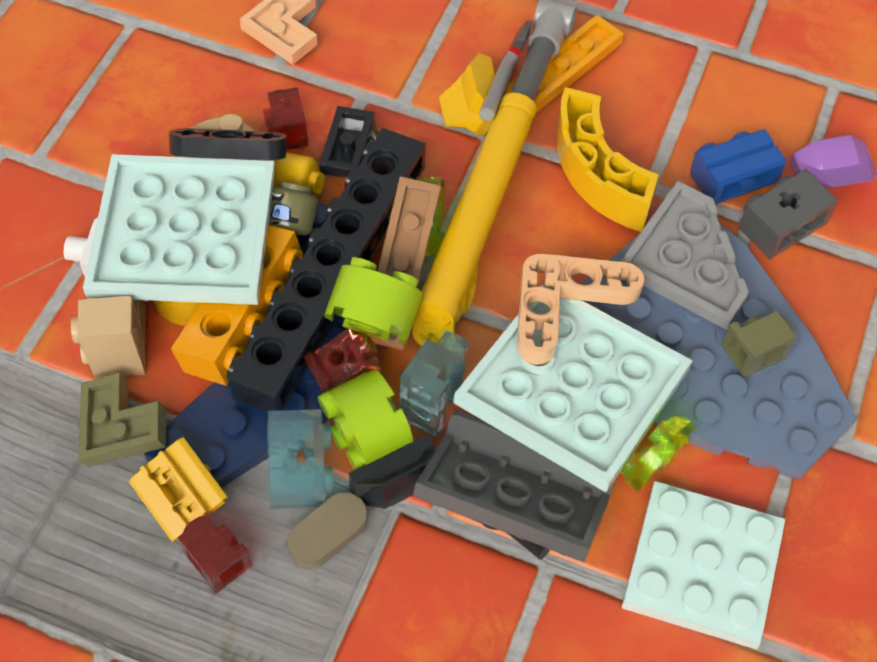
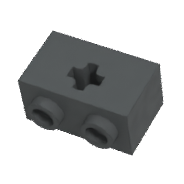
[739,169,838,260]

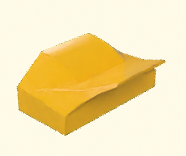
[439,53,501,136]

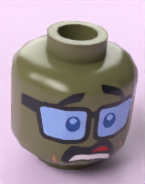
[269,181,319,237]

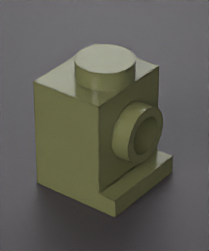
[721,311,797,378]

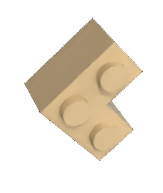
[71,296,146,379]

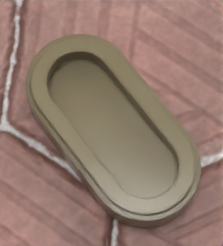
[287,493,367,569]

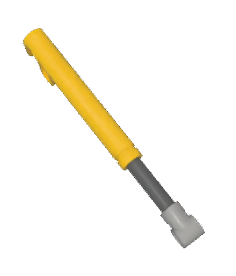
[413,0,577,352]

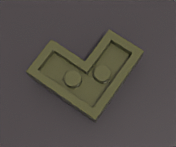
[78,373,166,467]

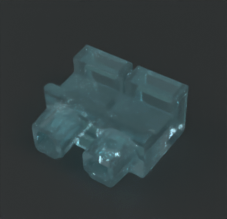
[399,331,468,437]

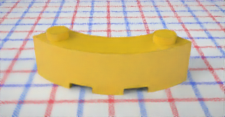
[556,87,659,232]

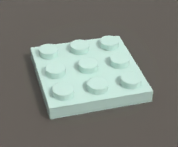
[621,481,785,650]

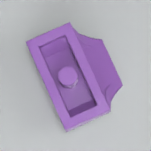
[790,135,877,189]

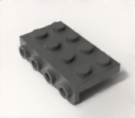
[413,411,617,562]

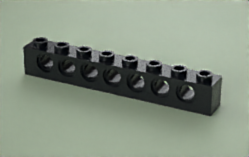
[227,128,426,418]

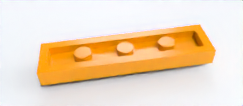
[503,15,624,112]

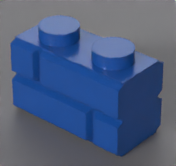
[690,129,786,204]

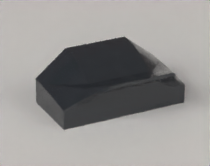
[319,106,379,177]
[349,435,435,509]

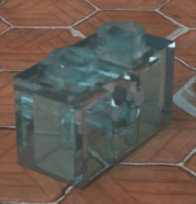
[267,409,333,509]

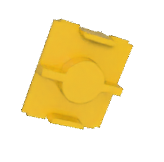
[129,437,228,542]

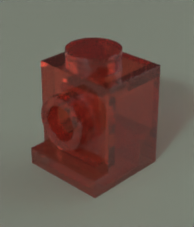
[263,87,308,150]
[303,328,383,393]
[177,515,253,594]

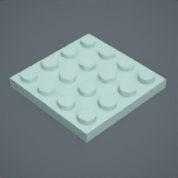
[83,154,276,305]
[453,281,693,492]

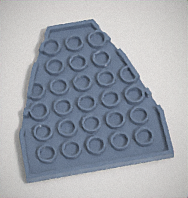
[581,223,857,480]

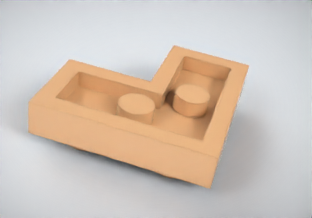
[240,0,318,65]

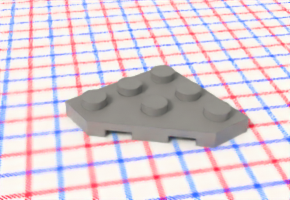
[620,181,749,330]

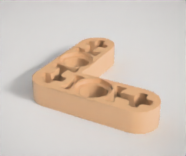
[517,254,645,365]

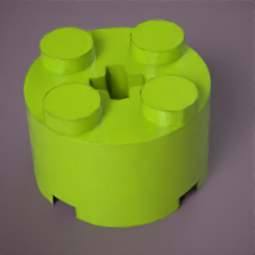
[324,257,423,345]
[317,369,413,470]

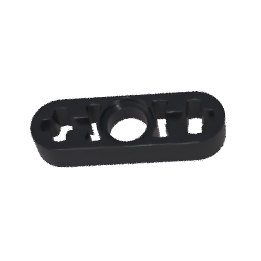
[169,128,286,160]

